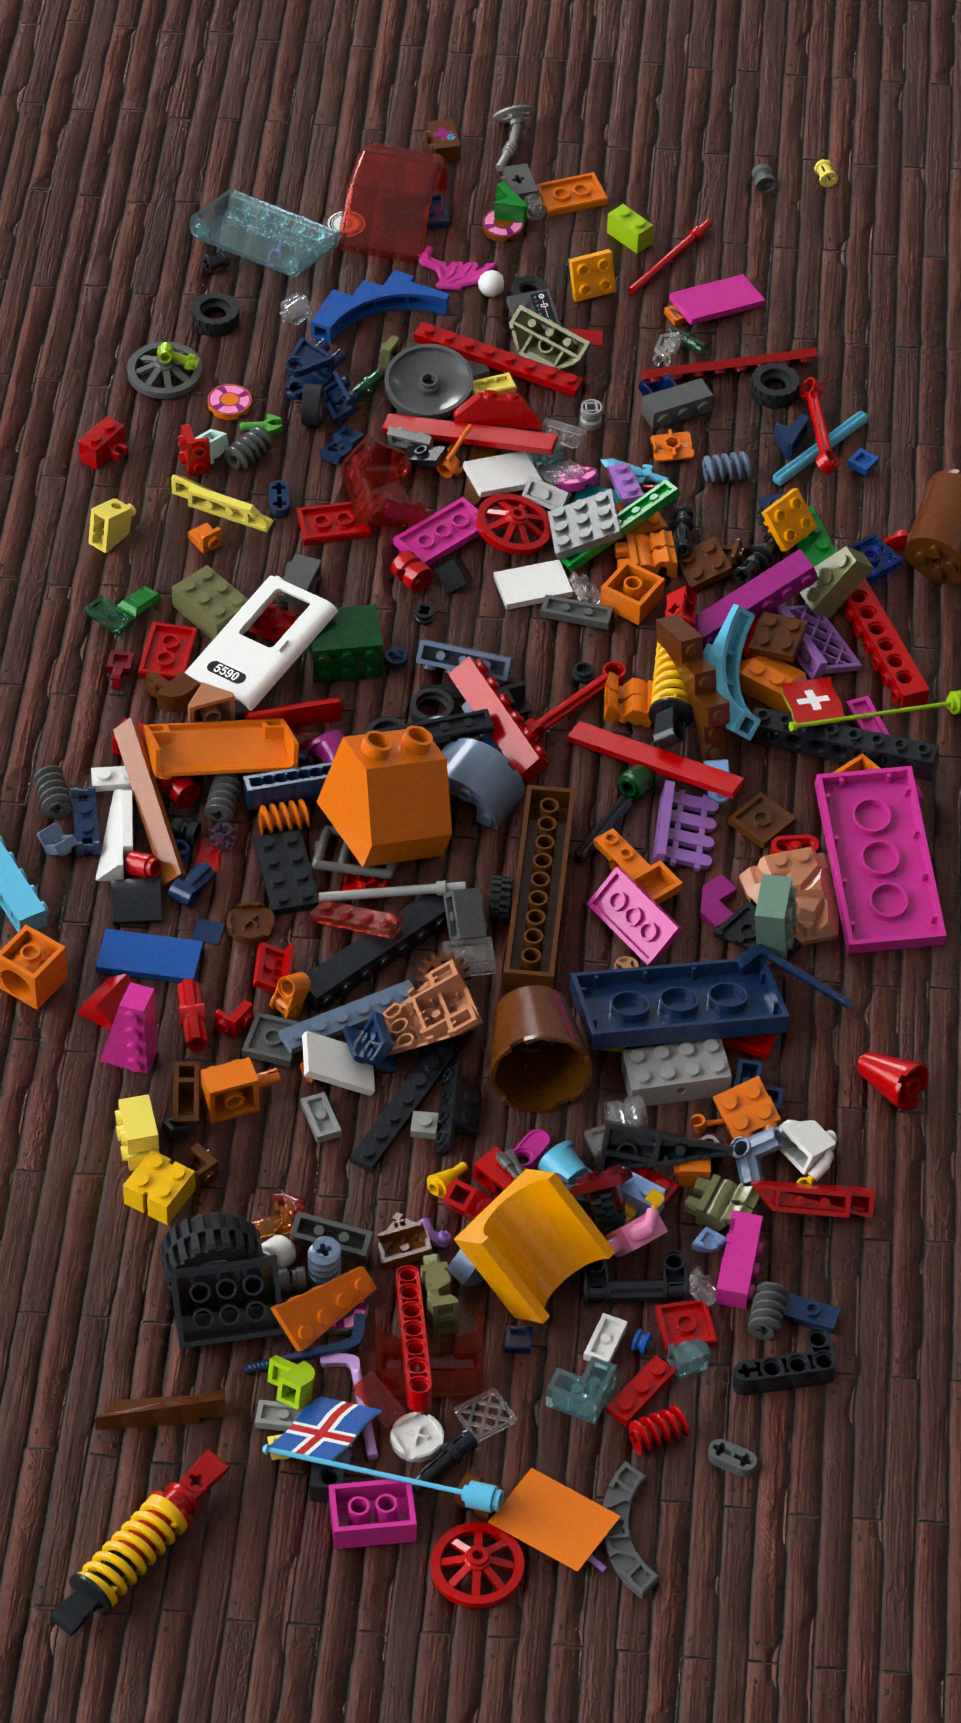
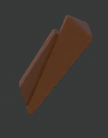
[95,1390,226,1430]

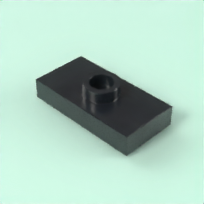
[398,445,448,467]

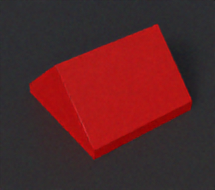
[78,973,134,1031]

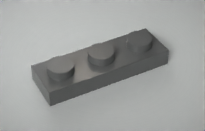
[540,594,613,630]

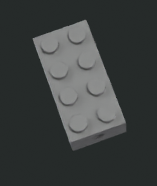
[620,1038,732,1109]

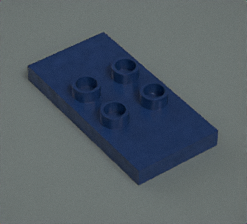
[570,958,790,1050]

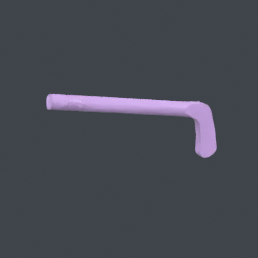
[320,1353,378,1460]

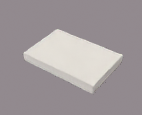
[463,451,542,498]
[493,560,573,610]
[302,1031,375,1096]

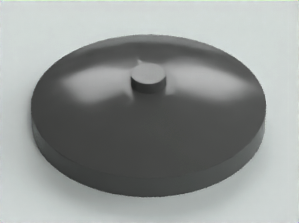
[385,344,473,419]

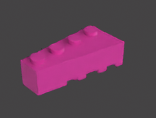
[100,982,158,1074]

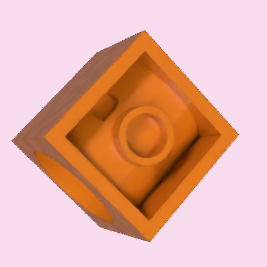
[0,925,68,1010]

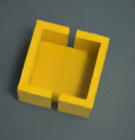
[123,1149,196,1225]

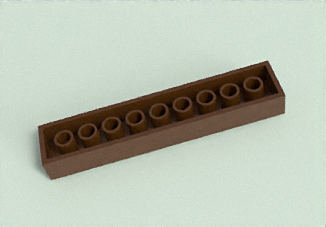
[503,785,576,991]

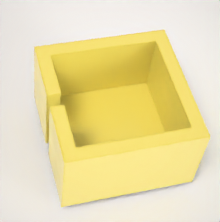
[115,1094,159,1171]

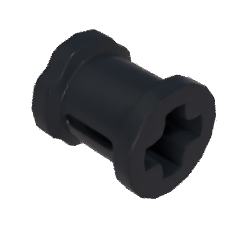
[202,248,230,273]

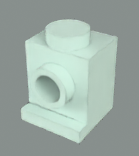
[195,429,229,464]

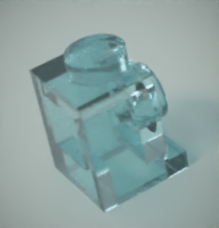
[527,440,564,469]
[667,1338,711,1380]

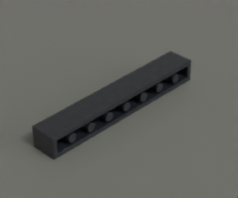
[304,879,451,1013]

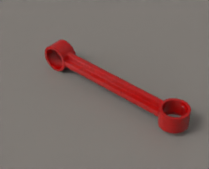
[799,377,841,475]
[523,661,626,744]

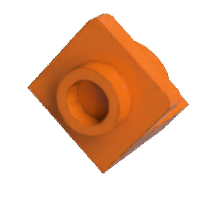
[188,522,222,554]

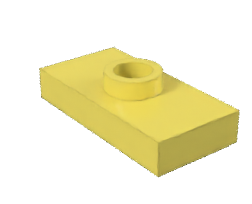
[471,372,517,396]

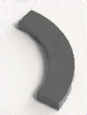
[602,1461,660,1599]

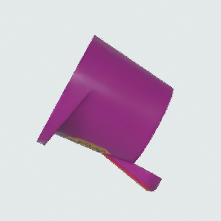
[307,730,345,764]

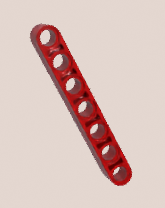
[396,1265,432,1412]

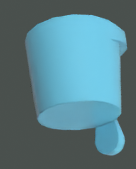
[538,1140,592,1185]

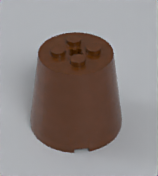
[905,469,961,585]
[490,985,592,1113]

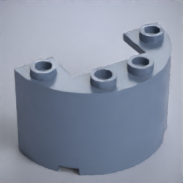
[441,738,525,830]

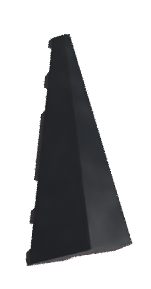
[597,1120,734,1174]

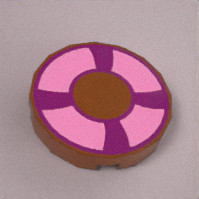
[482,210,525,242]

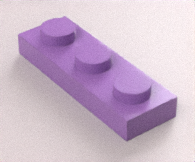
[607,463,644,507]

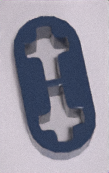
[269,480,290,519]

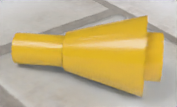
[427,1162,468,1198]

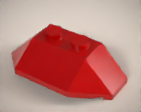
[453,390,543,431]

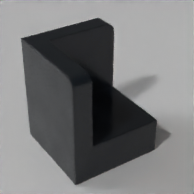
[435,556,473,593]
[498,681,531,716]

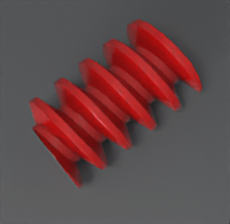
[629,1405,690,1455]

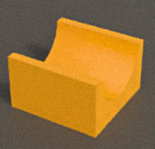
[454,1169,615,1323]

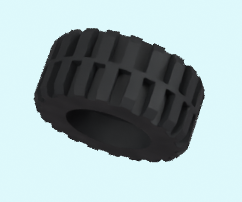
[160,1212,263,1292]

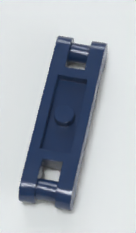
[71,786,101,857]

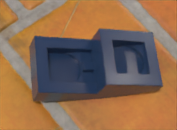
[319,426,364,466]

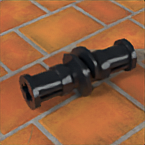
[733,532,780,585]

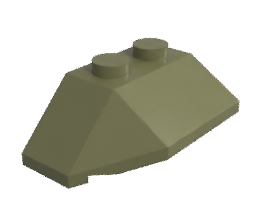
[509,305,592,370]

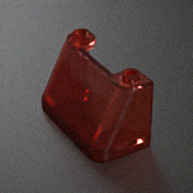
[341,436,429,527]

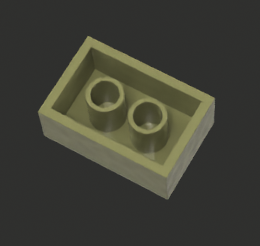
[172,565,249,640]

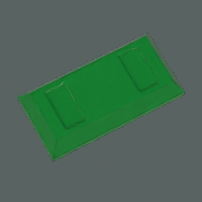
[117,586,162,617]

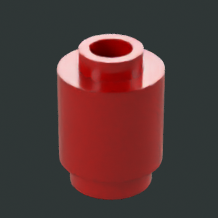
[124,851,162,878]

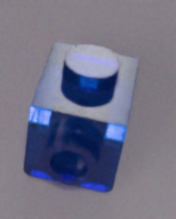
[638,373,677,396]

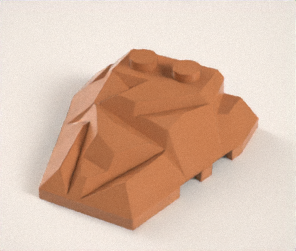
[739,847,839,946]
[382,959,484,1057]

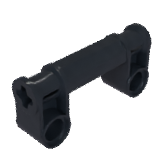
[583,1250,690,1304]

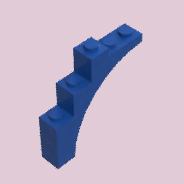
[311,270,450,344]

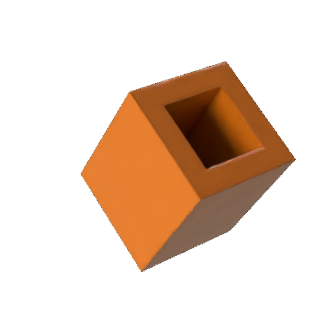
[673,1158,711,1187]

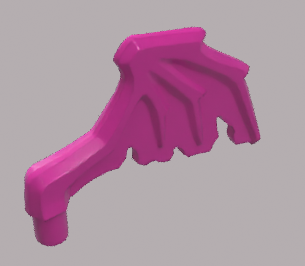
[419,246,498,291]

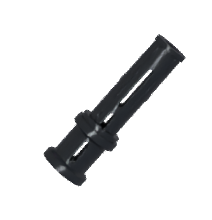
[673,506,693,557]
[412,1428,478,1496]

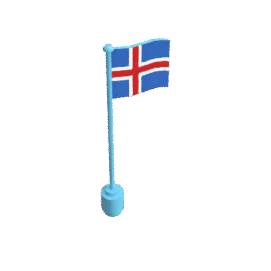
[262,1396,504,1513]

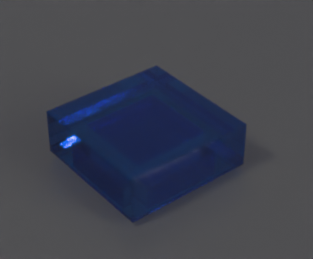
[504,1325,533,1354]

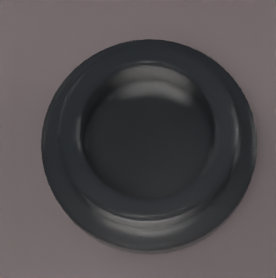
[571,662,595,684]

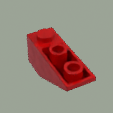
[442,1178,494,1222]

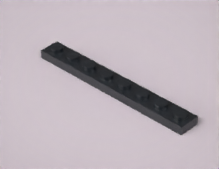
[350,1029,474,1173]

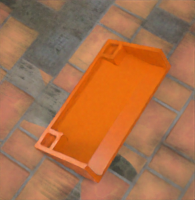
[143,718,299,779]

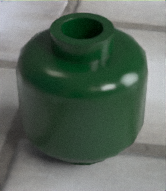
[619,765,654,800]

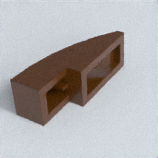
[173,1061,200,1124]

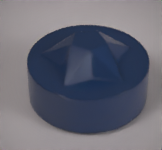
[385,646,408,669]

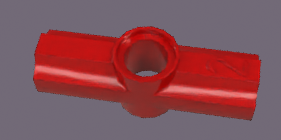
[177,979,207,1051]

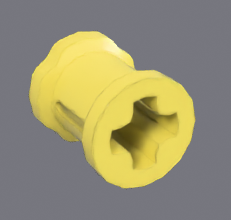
[814,159,838,187]

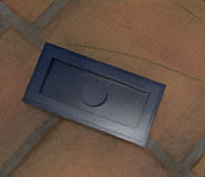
[783,1294,841,1334]

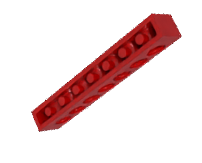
[841,578,930,708]

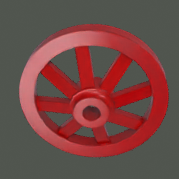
[475,494,552,555]
[430,1522,524,1609]

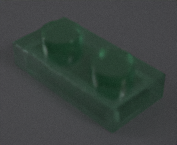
[85,595,135,636]

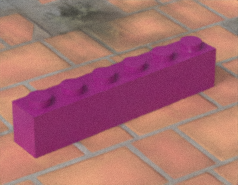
[695,549,819,650]

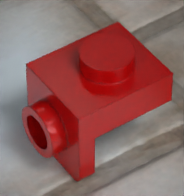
[215,999,254,1039]

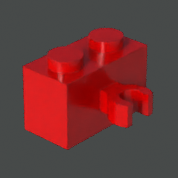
[78,416,128,470]

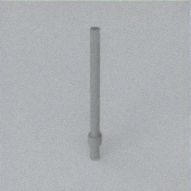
[319,880,467,902]

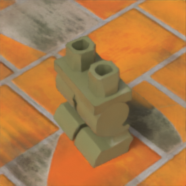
[684,1174,762,1232]
[421,1254,459,1336]

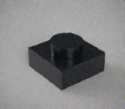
[162,1118,196,1140]

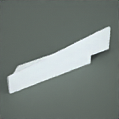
[96,789,133,881]

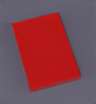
[296,500,371,546]
[138,622,198,682]

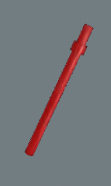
[628,219,712,295]

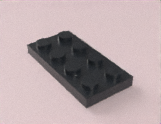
[253,829,321,916]

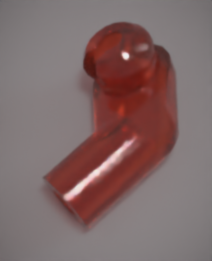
[272,1193,307,1215]

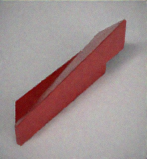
[751,1180,876,1218]

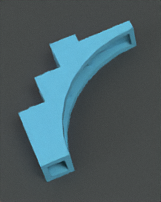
[703,604,761,741]

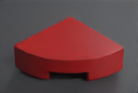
[882,530,907,551]

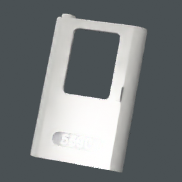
[185,576,338,711]

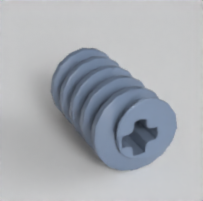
[702,451,751,483]
[308,1236,341,1288]

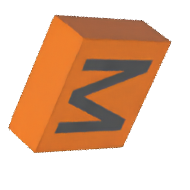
[664,304,688,326]

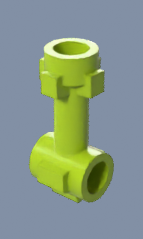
[157,342,199,370]

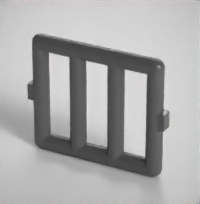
[312,825,401,879]

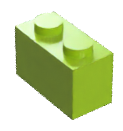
[607,204,653,254]

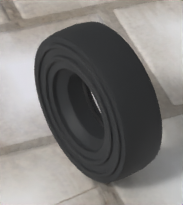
[510,275,549,296]

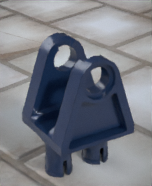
[285,337,347,400]

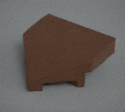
[377,1212,434,1270]

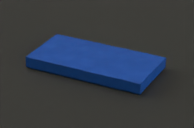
[96,929,203,983]

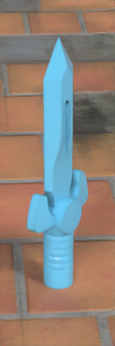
[600,458,670,485]

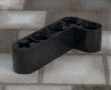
[732,1328,836,1395]

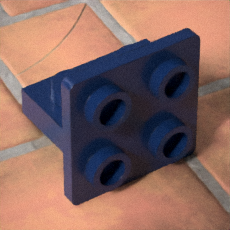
[343,1011,398,1072]

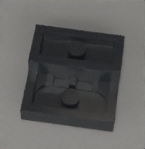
[111,877,162,925]

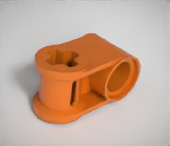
[269,972,311,1020]

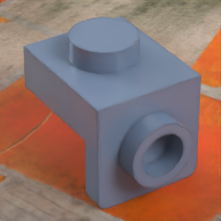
[37,823,78,857]

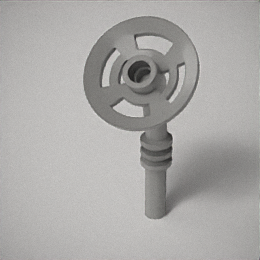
[493,105,535,172]

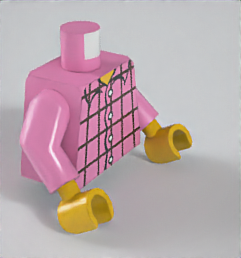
[606,1188,668,1258]

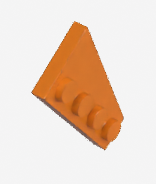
[270,1267,377,1351]

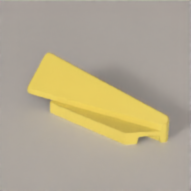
[171,475,274,532]

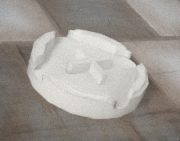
[390,1412,444,1463]

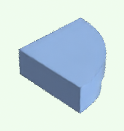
[692,1226,726,1253]

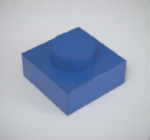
[847,448,879,476]

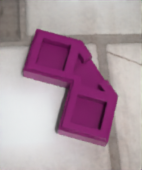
[700,874,737,931]

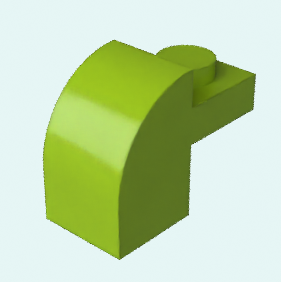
[267,1355,315,1410]

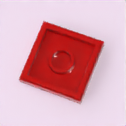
[654,1298,718,1354]

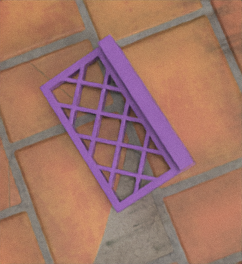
[770,603,862,679]

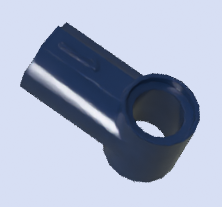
[168,862,216,908]

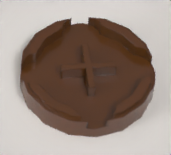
[226,901,275,945]

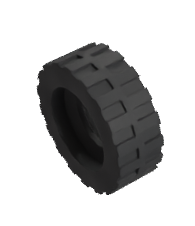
[191,292,240,338]
[750,363,800,409]

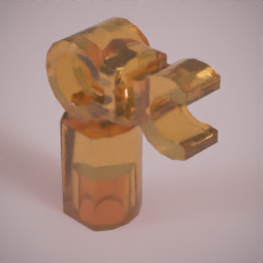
[250,1198,295,1238]

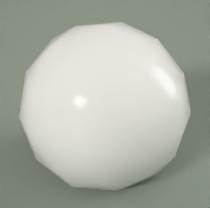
[478,270,504,297]

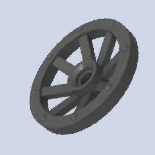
[127,341,203,399]

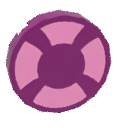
[554,466,599,492]

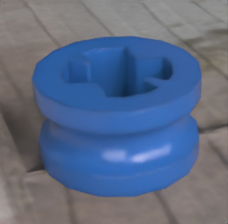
[631,1328,653,1355]

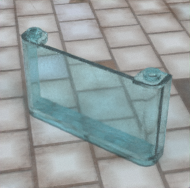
[190,188,341,277]

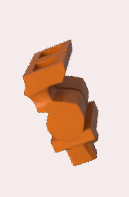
[614,530,678,578]
[604,672,653,728]

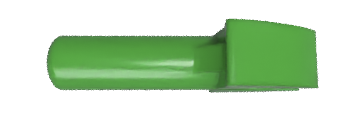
[240,414,283,437]

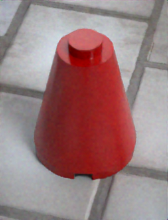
[857,1052,929,1111]

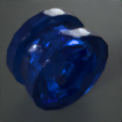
[175,839,190,863]

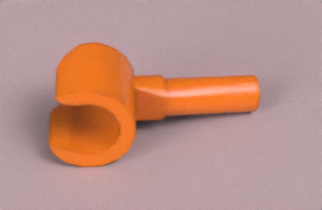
[691,1114,725,1134]

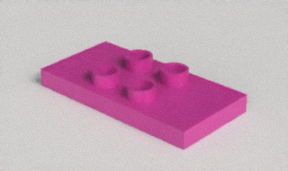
[815,766,947,954]

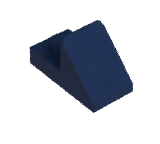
[774,414,809,460]

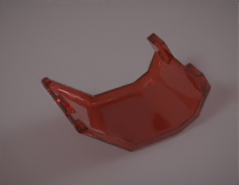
[337,143,448,263]

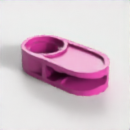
[513,1129,550,1169]

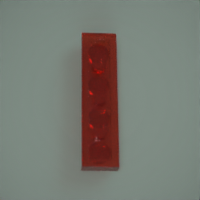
[310,900,405,939]

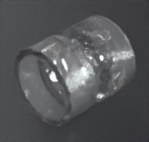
[604,1095,648,1127]

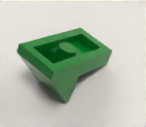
[494,181,528,223]

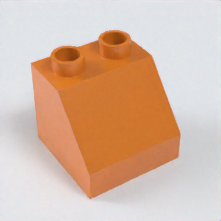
[317,725,452,867]

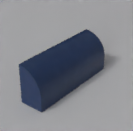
[243,762,332,812]

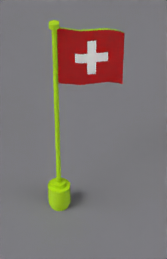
[781,677,961,731]

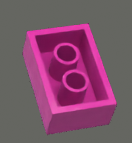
[329,1477,417,1549]

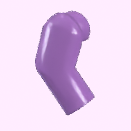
[419,1218,451,1248]

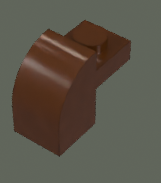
[146,670,200,712]

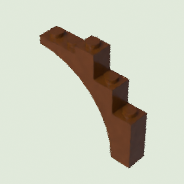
[656,614,730,763]

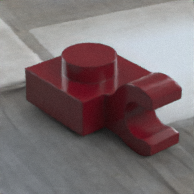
[107,650,134,690]

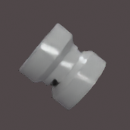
[580,399,603,430]

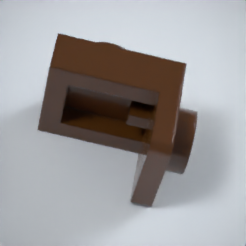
[720,539,746,570]
[190,1143,219,1189]

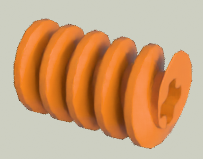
[258,799,310,835]

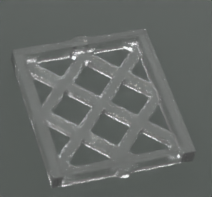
[537,459,586,485]
[453,1387,518,1442]

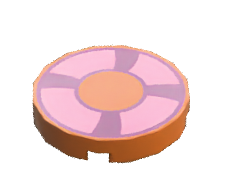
[208,384,252,420]

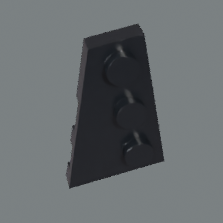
[714,901,802,961]

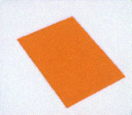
[488,1468,621,1572]

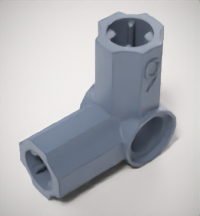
[730,1126,785,1187]

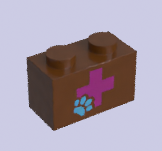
[424,119,461,165]

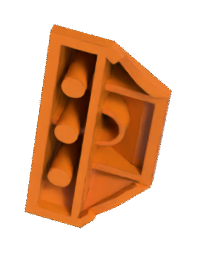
[739,655,807,714]

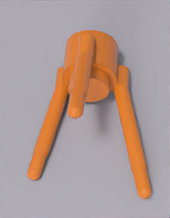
[437,424,472,478]

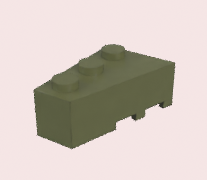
[799,546,874,618]

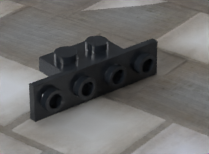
[435,1061,482,1156]

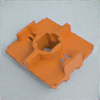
[650,429,694,463]

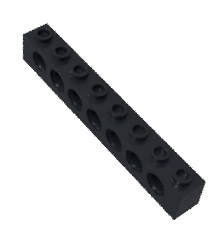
[750,707,939,781]

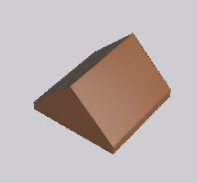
[188,682,235,723]

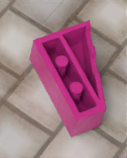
[715,1210,765,1309]

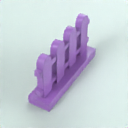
[651,780,719,872]

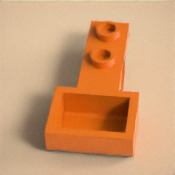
[593,828,683,905]

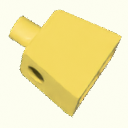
[88,498,136,553]

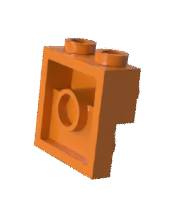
[713,1076,781,1140]

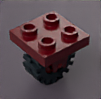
[570,1164,633,1230]

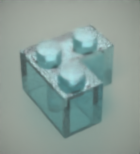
[546,1356,617,1424]

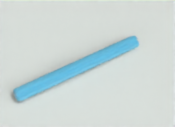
[773,411,868,486]

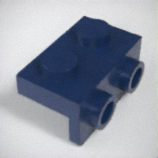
[324,370,360,424]

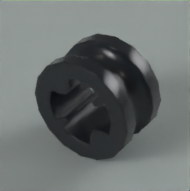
[414,603,435,626]

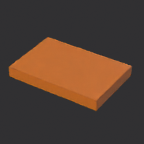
[536,172,608,217]

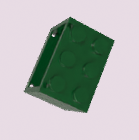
[308,604,383,683]

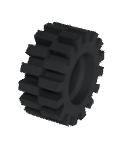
[489,875,513,921]

